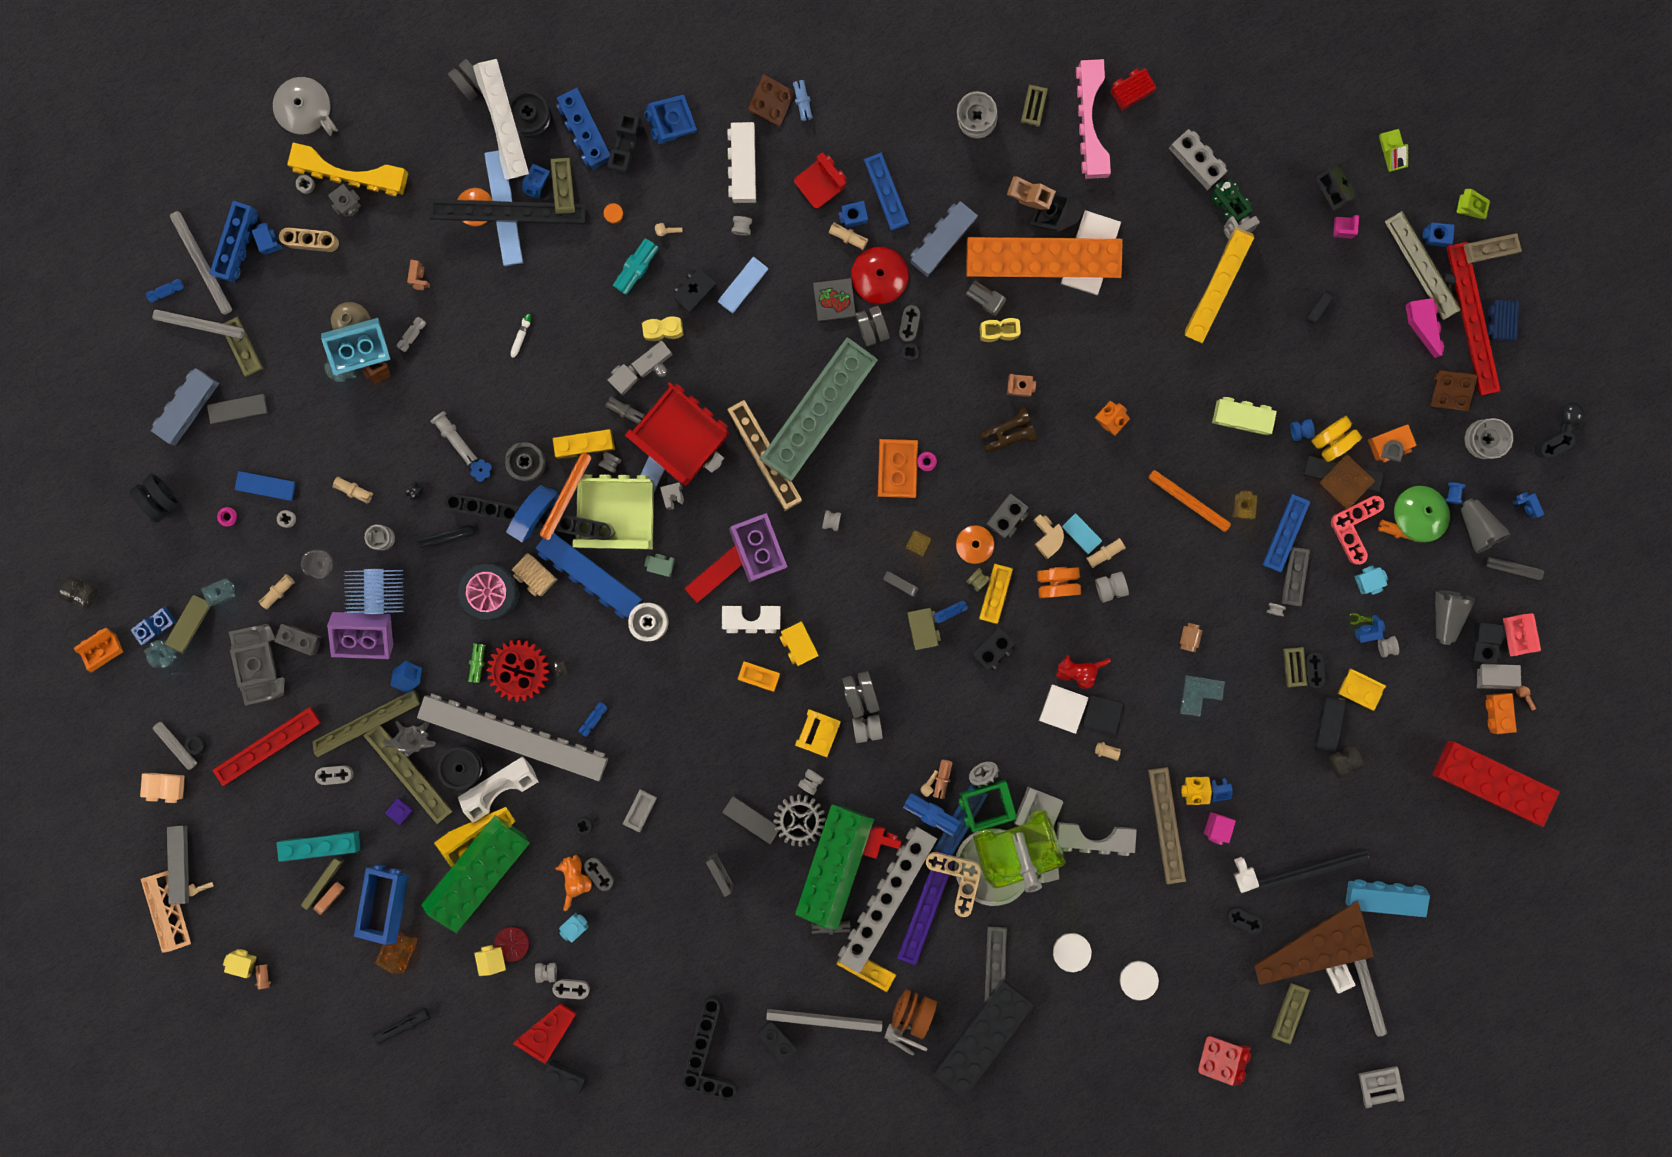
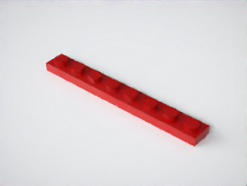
[1446,242,1501,396]

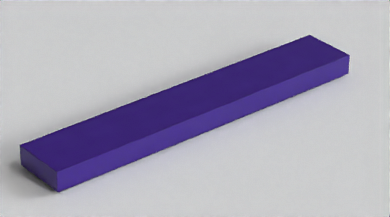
[897,850,954,965]

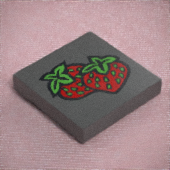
[813,278,856,322]

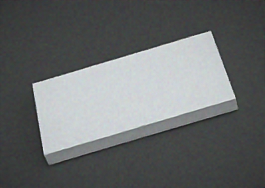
[1061,211,1121,295]

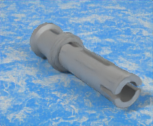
[431,411,478,466]
[1012,832,1042,892]

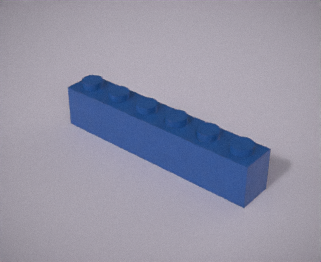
[535,532,643,618]

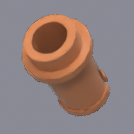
[255,964,271,989]

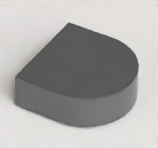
[1380,440,1403,462]

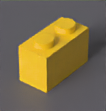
[780,621,819,666]

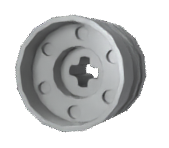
[957,91,998,139]
[1464,418,1513,459]

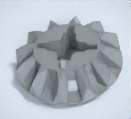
[969,762,999,788]

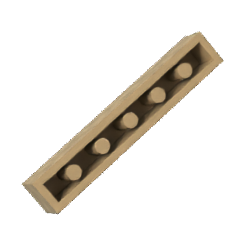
[727,400,802,511]

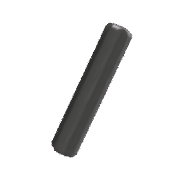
[1486,557,1544,580]

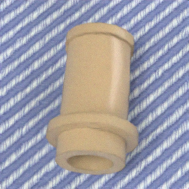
[1095,742,1121,761]

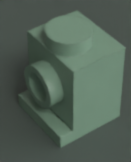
[645,554,675,577]

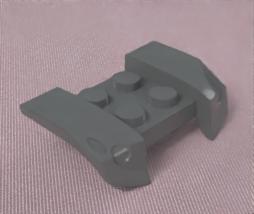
[229,624,285,706]

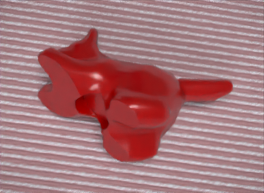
[1056,655,1111,689]

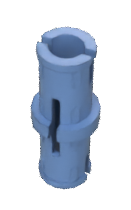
[793,80,813,121]

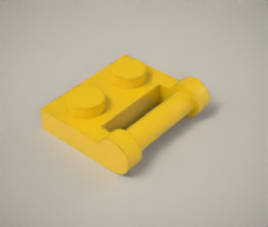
[795,709,841,757]

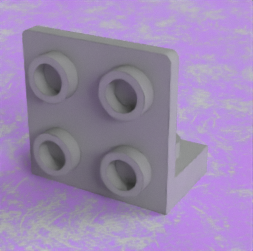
[1014,787,1063,836]

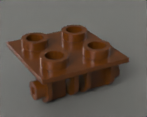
[747,74,795,127]
[1430,370,1478,411]

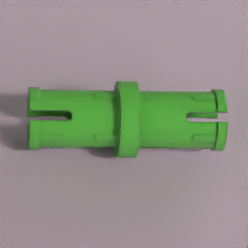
[468,643,486,683]

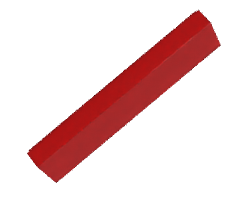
[685,546,742,603]

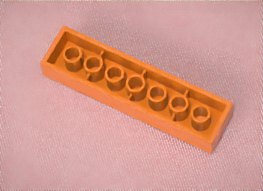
[966,237,1122,278]

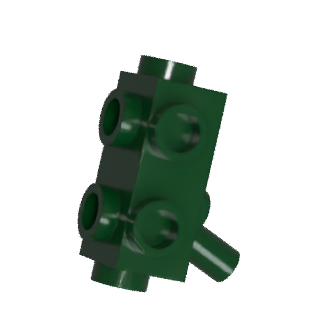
[1212,179,1253,222]

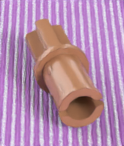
[933,760,952,799]

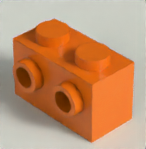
[1486,693,1517,734]

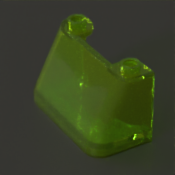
[973,810,1066,888]

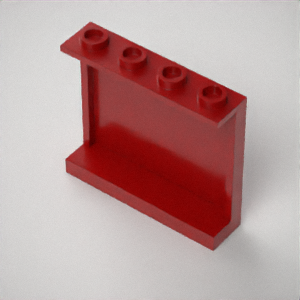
[625,382,730,486]

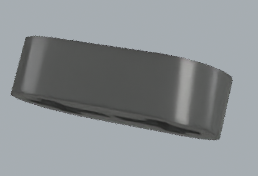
[899,305,920,342]
[883,571,919,597]
[584,857,614,891]

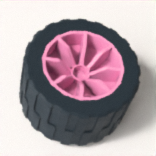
[457,563,520,621]

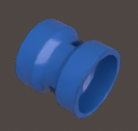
[1290,419,1315,441]

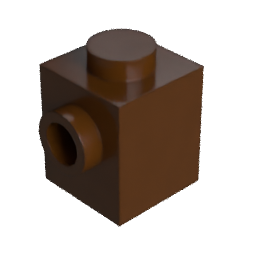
[362,361,391,385]

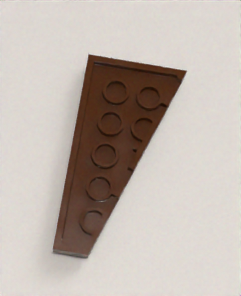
[1254,900,1374,985]

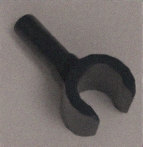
[1442,274,1456,293]

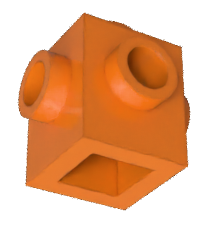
[1095,401,1130,436]

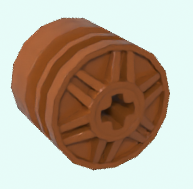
[891,989,937,1039]

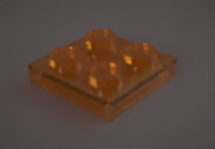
[1319,455,1375,509]

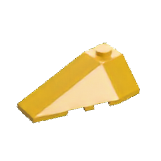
[434,807,515,868]

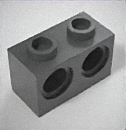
[986,493,1029,538]
[274,624,323,655]

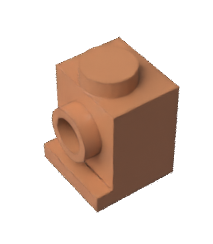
[1007,374,1036,397]

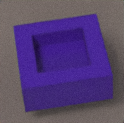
[385,798,413,826]

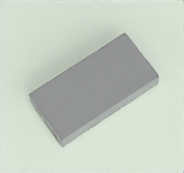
[623,789,657,833]

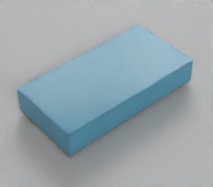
[1062,513,1102,554]

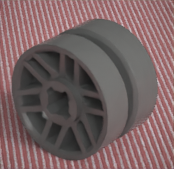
[448,59,482,102]
[855,306,890,346]

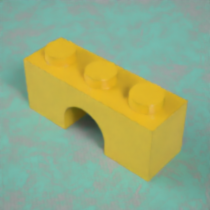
[553,429,615,459]

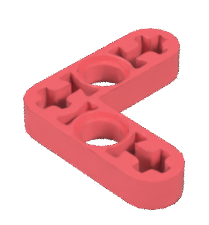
[1331,496,1384,565]

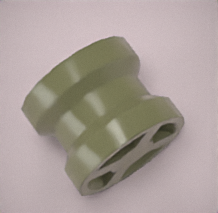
[966,568,990,592]

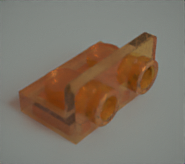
[375,931,418,974]

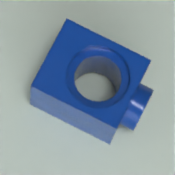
[839,201,868,228]
[1423,223,1454,247]

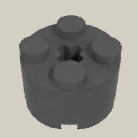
[505,442,547,482]

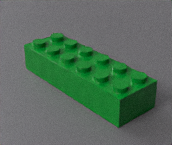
[795,804,874,929]
[422,815,530,933]

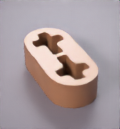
[313,881,345,915]

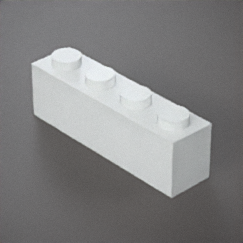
[727,122,756,203]

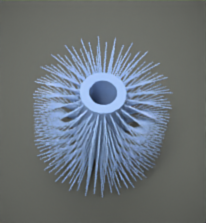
[344,569,403,614]

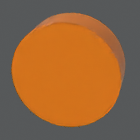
[604,203,623,224]

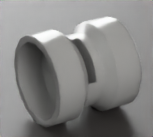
[798,769,824,795]
[535,963,557,983]

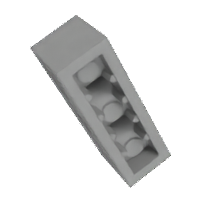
[1169,129,1227,190]

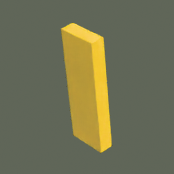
[979,564,1013,624]
[836,950,896,992]

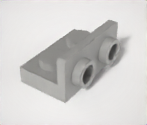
[1224,216,1260,239]

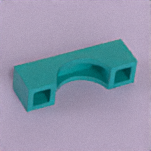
[276,831,361,862]

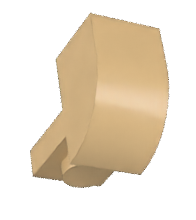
[1033,515,1064,559]

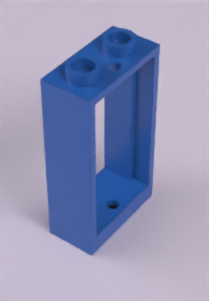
[354,864,409,945]

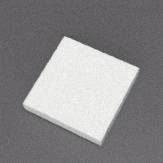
[1039,685,1088,734]

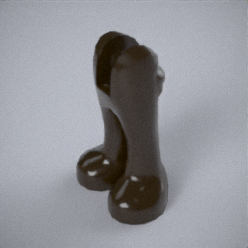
[979,407,1038,452]

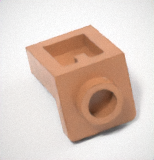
[407,260,430,290]

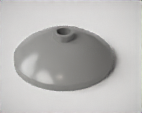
[273,77,331,135]

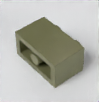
[907,608,941,650]

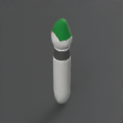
[511,314,531,358]

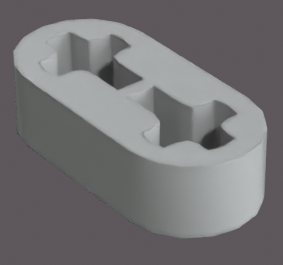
[315,765,353,785]
[552,979,590,999]

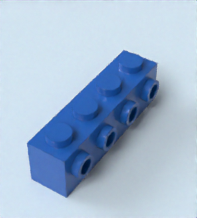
[556,88,610,170]
[210,201,258,283]

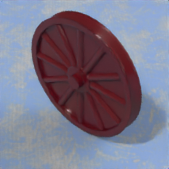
[494,927,529,962]

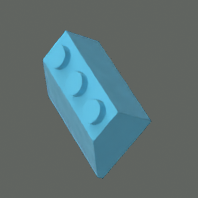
[321,318,390,375]

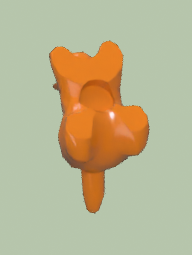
[555,855,592,911]

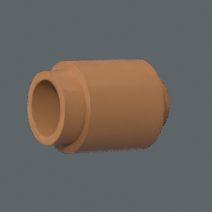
[1180,623,1203,652]

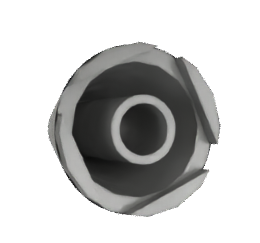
[1461,498,1510,553]
[1435,590,1475,645]

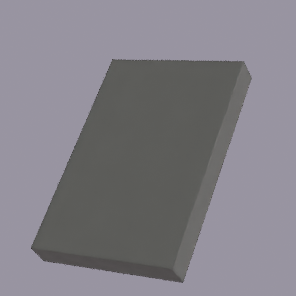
[706,853,734,897]

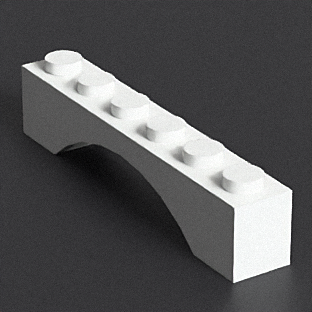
[473,59,529,180]

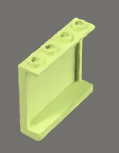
[573,474,654,549]

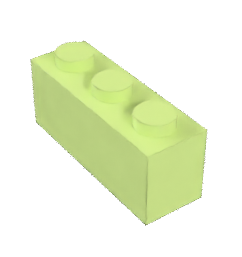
[1212,397,1277,435]

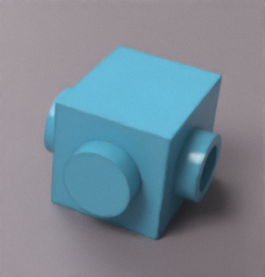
[1354,566,1388,595]
[559,913,589,943]

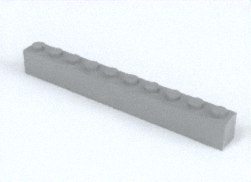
[417,693,608,781]

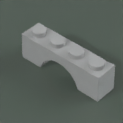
[1056,822,1137,856]

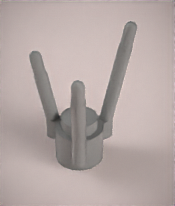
[884,1024,929,1055]

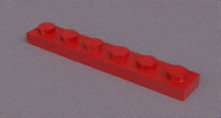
[212,707,321,786]

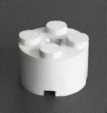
[628,603,669,641]

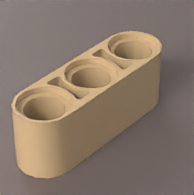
[279,228,339,252]

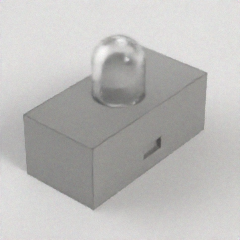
[632,340,672,378]

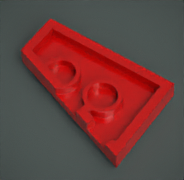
[513,1003,577,1064]

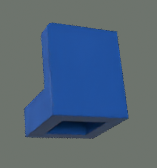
[391,661,422,693]

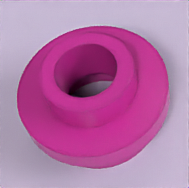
[917,452,937,471]
[217,507,237,526]

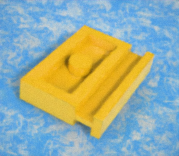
[1338,669,1386,711]

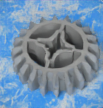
[774,794,826,847]

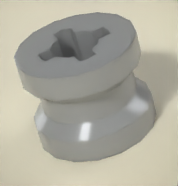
[732,216,752,236]
[822,510,841,531]
[1378,636,1399,657]

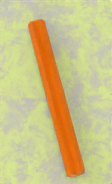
[540,452,591,540]
[1149,470,1231,532]

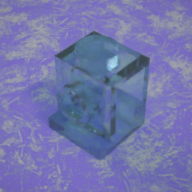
[201,579,235,606]

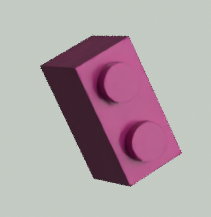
[1204,812,1236,845]

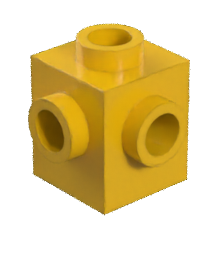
[1181,777,1212,805]

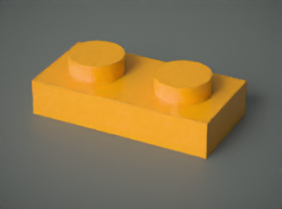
[738,661,780,692]

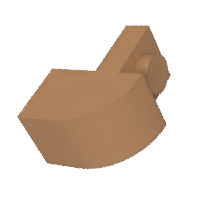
[1007,176,1056,209]

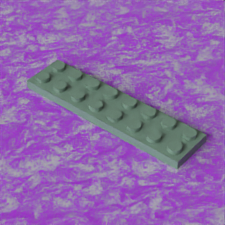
[759,337,878,482]

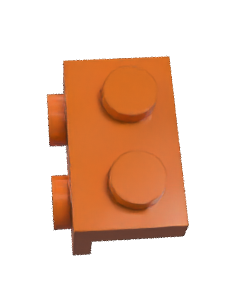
[74,628,124,672]

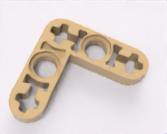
[926,852,981,917]

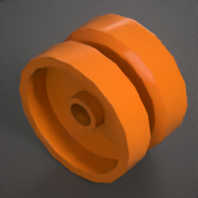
[1037,567,1081,598]

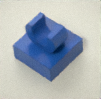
[1211,778,1233,802]

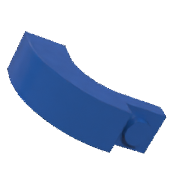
[506,485,559,542]

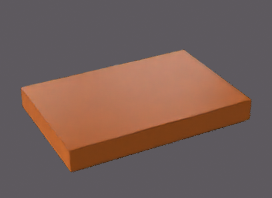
[878,439,918,498]

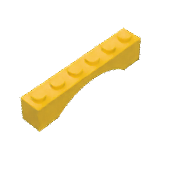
[287,143,408,196]
[1185,226,1254,343]

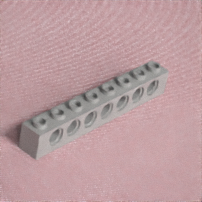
[838,826,937,974]

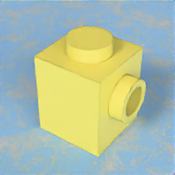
[474,945,506,976]
[223,949,257,978]

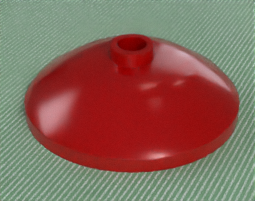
[851,247,908,304]

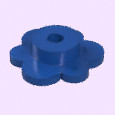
[470,459,492,482]

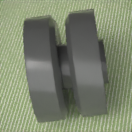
[842,671,880,718]

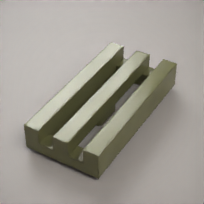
[1021,85,1048,127]
[1283,647,1307,687]

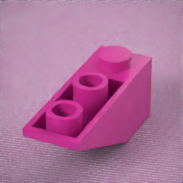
[1406,298,1444,358]

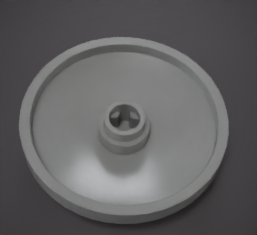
[955,828,1031,906]

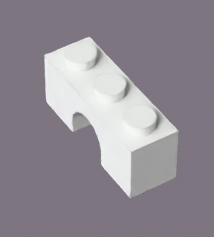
[722,606,781,633]

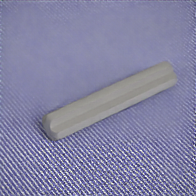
[153,722,197,770]

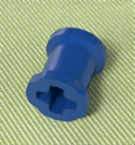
[1445,482,1466,504]

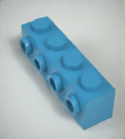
[1345,880,1430,917]

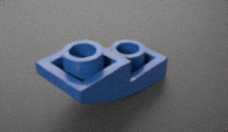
[131,607,177,646]

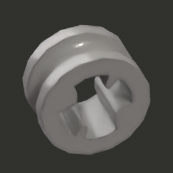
[320,116,338,136]
[296,175,315,194]
[277,510,296,528]
[1267,603,1286,617]

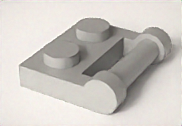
[1359,1066,1404,1108]

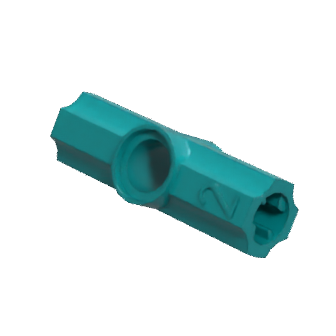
[613,238,659,295]

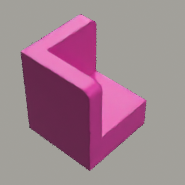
[1333,215,1359,239]

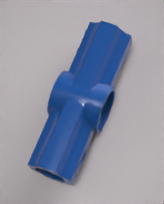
[903,793,962,836]

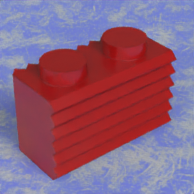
[1110,68,1157,111]

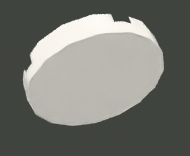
[1053,933,1092,972]
[1120,961,1159,1000]

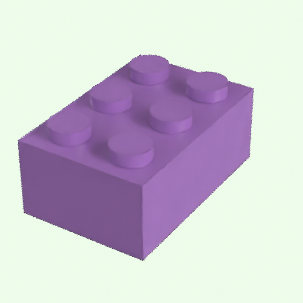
[729,513,787,582]
[327,612,393,659]

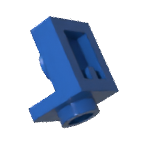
[522,164,550,199]
[1512,492,1544,518]
[1354,615,1385,643]

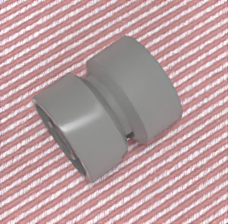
[365,525,395,550]
[1095,571,1129,603]
[852,714,883,743]

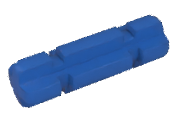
[146,279,184,303]
[934,601,968,623]
[579,702,608,737]

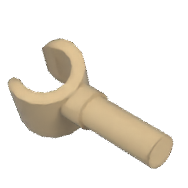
[655,223,682,236]
[920,770,938,797]
[189,882,214,896]

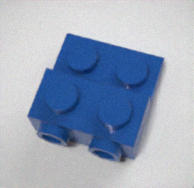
[644,94,697,144]

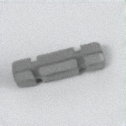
[397,317,426,352]

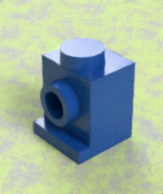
[252,223,283,255]

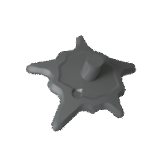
[383,721,436,757]

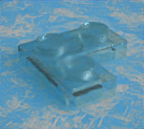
[1180,675,1225,716]

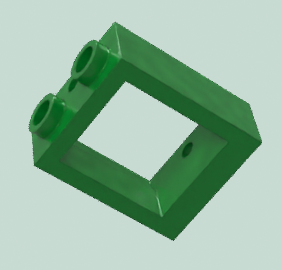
[958,780,1017,832]

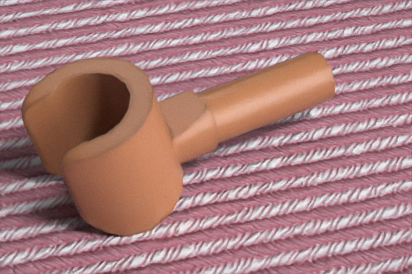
[1516,686,1536,710]

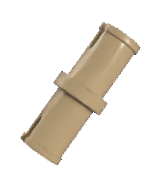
[829,222,868,250]
[333,477,373,504]
[1087,538,1126,568]
[259,574,295,610]

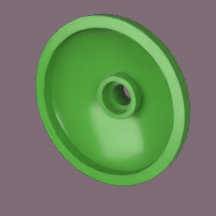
[1394,486,1450,542]

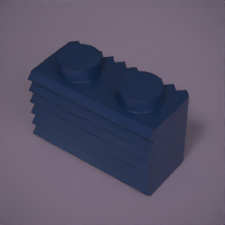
[1487,300,1519,342]

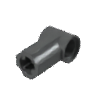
[966,281,1007,316]

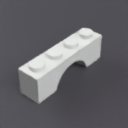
[458,756,538,823]

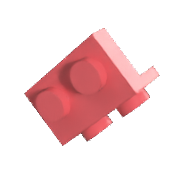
[1503,613,1541,656]

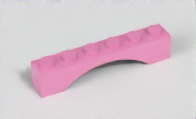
[1076,59,1111,179]

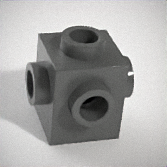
[328,184,361,217]

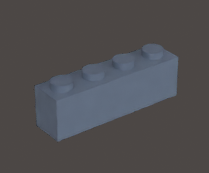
[910,201,978,277]
[151,368,220,446]

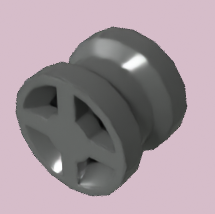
[598,452,622,473]

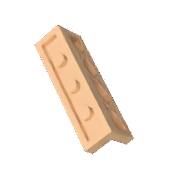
[141,871,191,953]

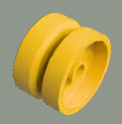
[1311,416,1362,462]

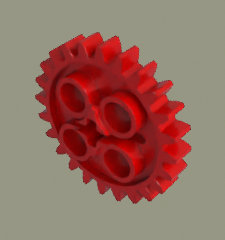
[487,640,550,702]

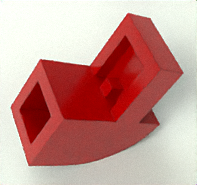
[862,826,901,859]

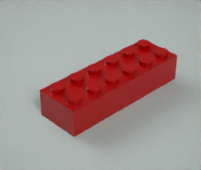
[1432,741,1560,827]

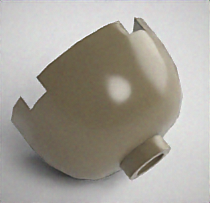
[331,302,371,330]

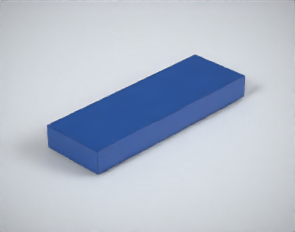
[235,471,296,501]

